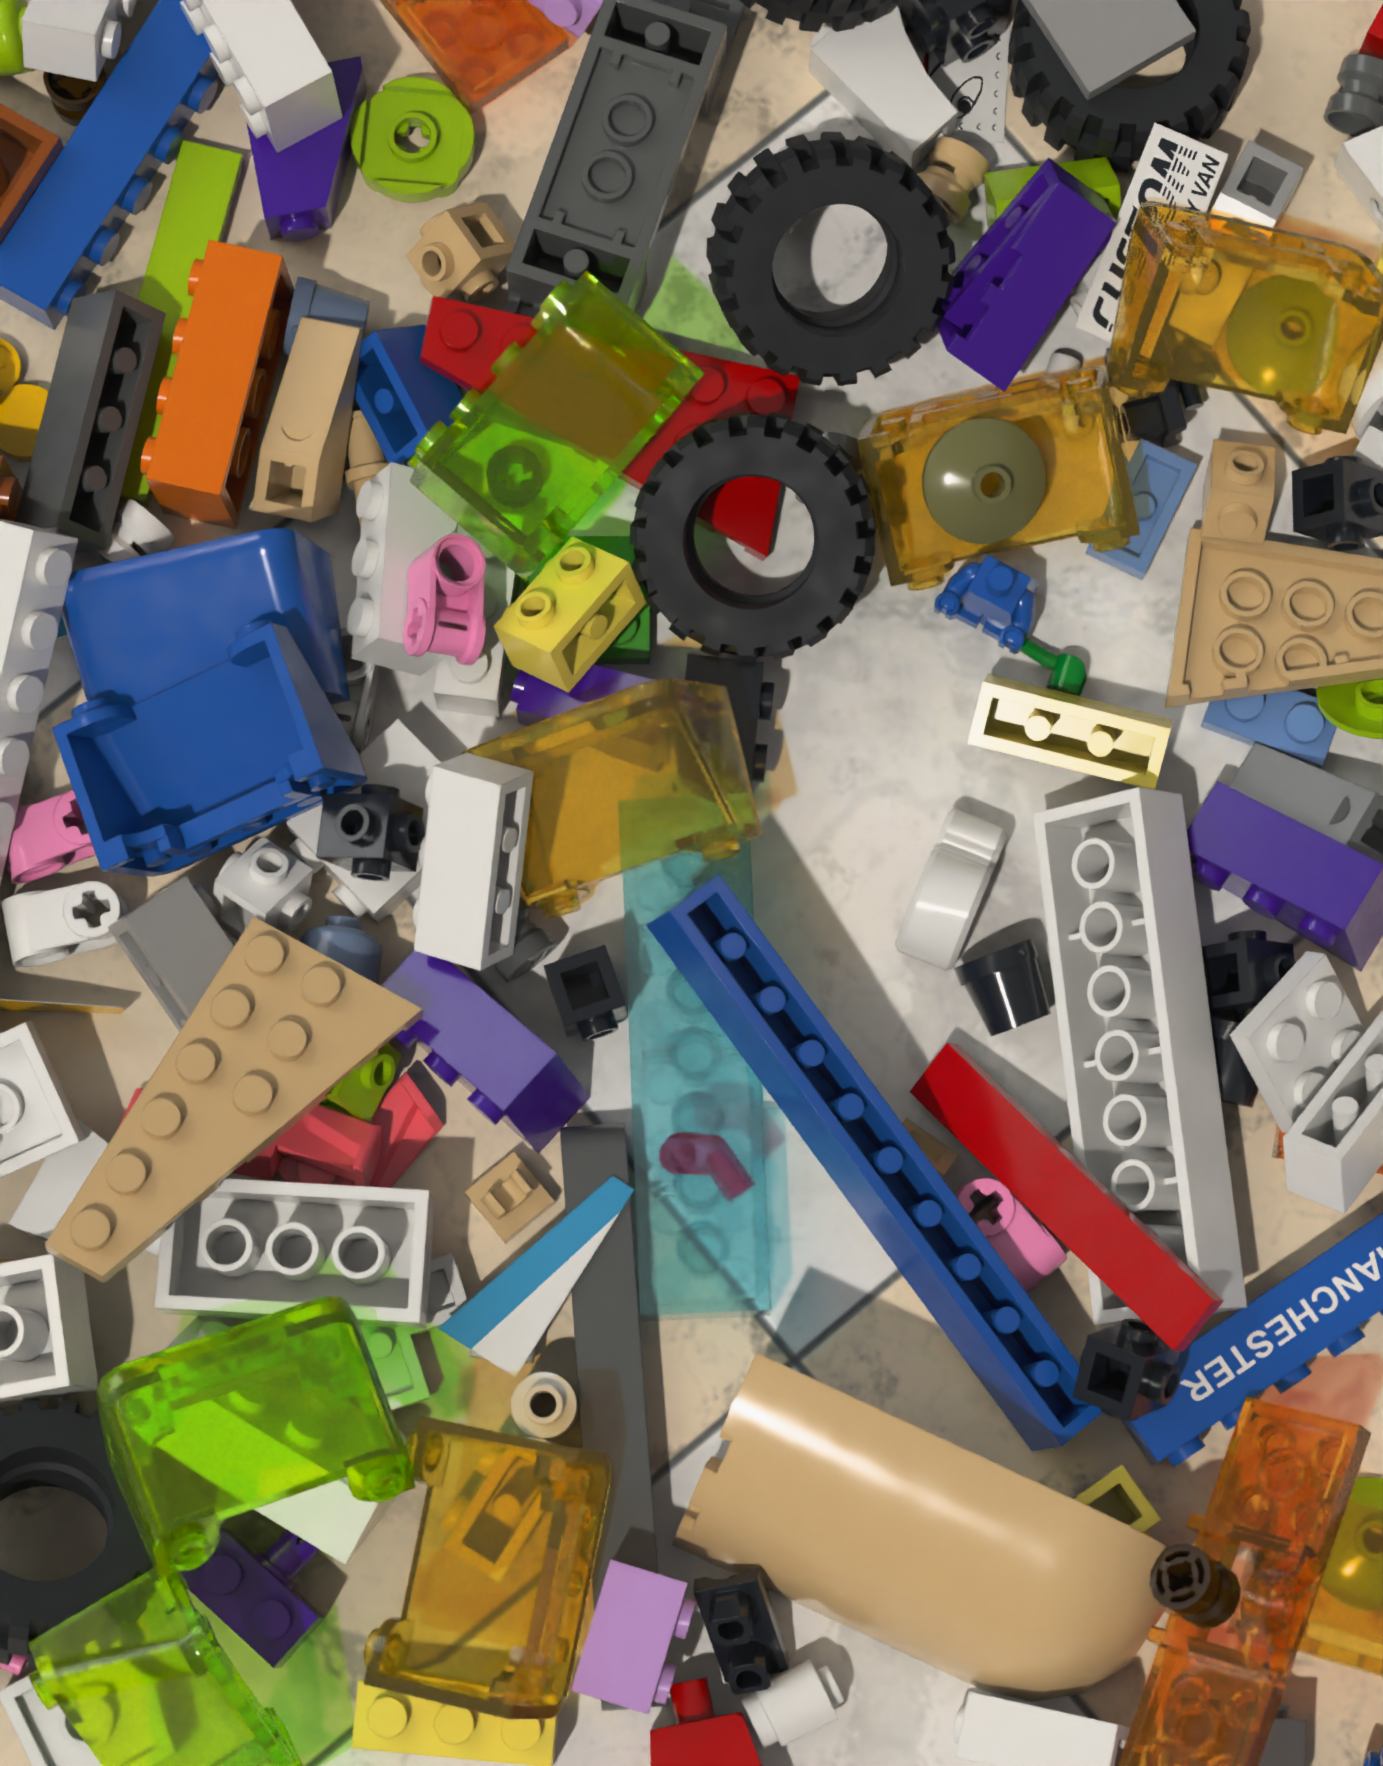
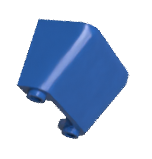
[61,528,350,707]
[52,619,368,877]

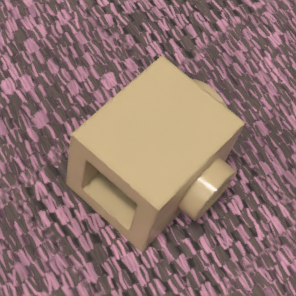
[1201,439,1276,544]

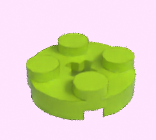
[350,77,475,203]

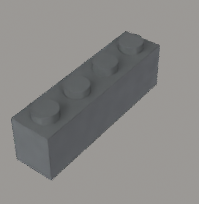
[15,289,166,553]

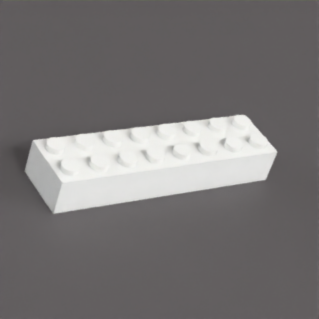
[1033,787,1247,1325]

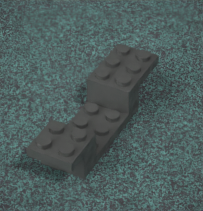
[468,0,746,449]

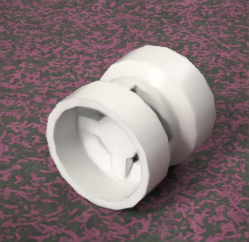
[91,499,177,564]

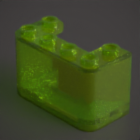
[407,270,704,583]

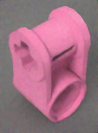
[403,534,486,666]
[5,789,96,884]
[954,1178,1067,1294]

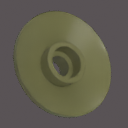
[922,417,1046,544]

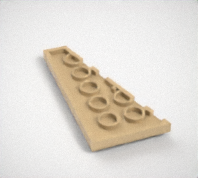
[1165,528,1383,708]
[45,916,423,1283]

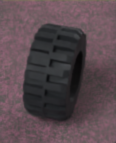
[1008,0,1251,172]
[706,131,956,386]
[630,411,877,662]
[0,1398,173,1669]

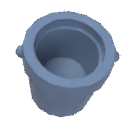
[282,276,370,357]

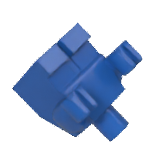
[933,553,1039,654]

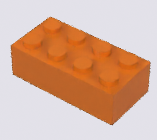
[140,240,294,529]

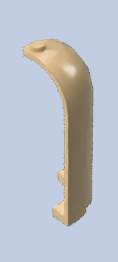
[672,1352,1178,1702]

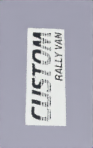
[1074,123,1229,359]

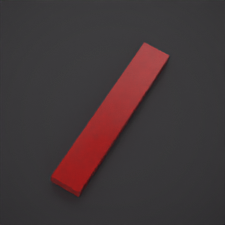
[909,1043,1223,1351]

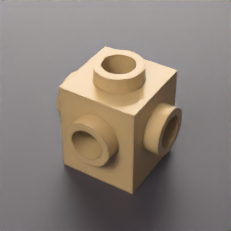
[406,201,515,303]

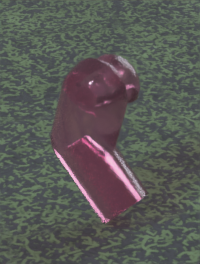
[659,1131,755,1203]

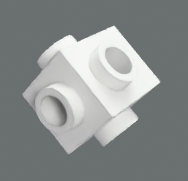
[212,836,313,940]

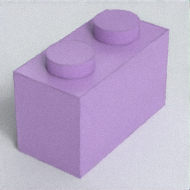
[571,1559,696,1714]

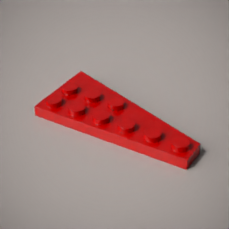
[419,296,800,561]

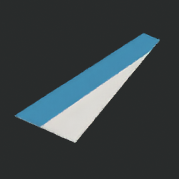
[438,1176,635,1377]

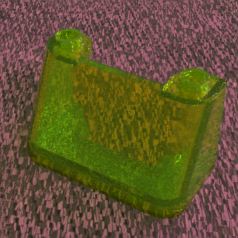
[96,1296,415,1578]
[28,1558,303,1766]

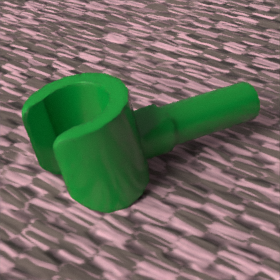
[1021,637,1087,696]

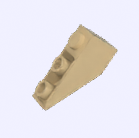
[252,316,363,522]

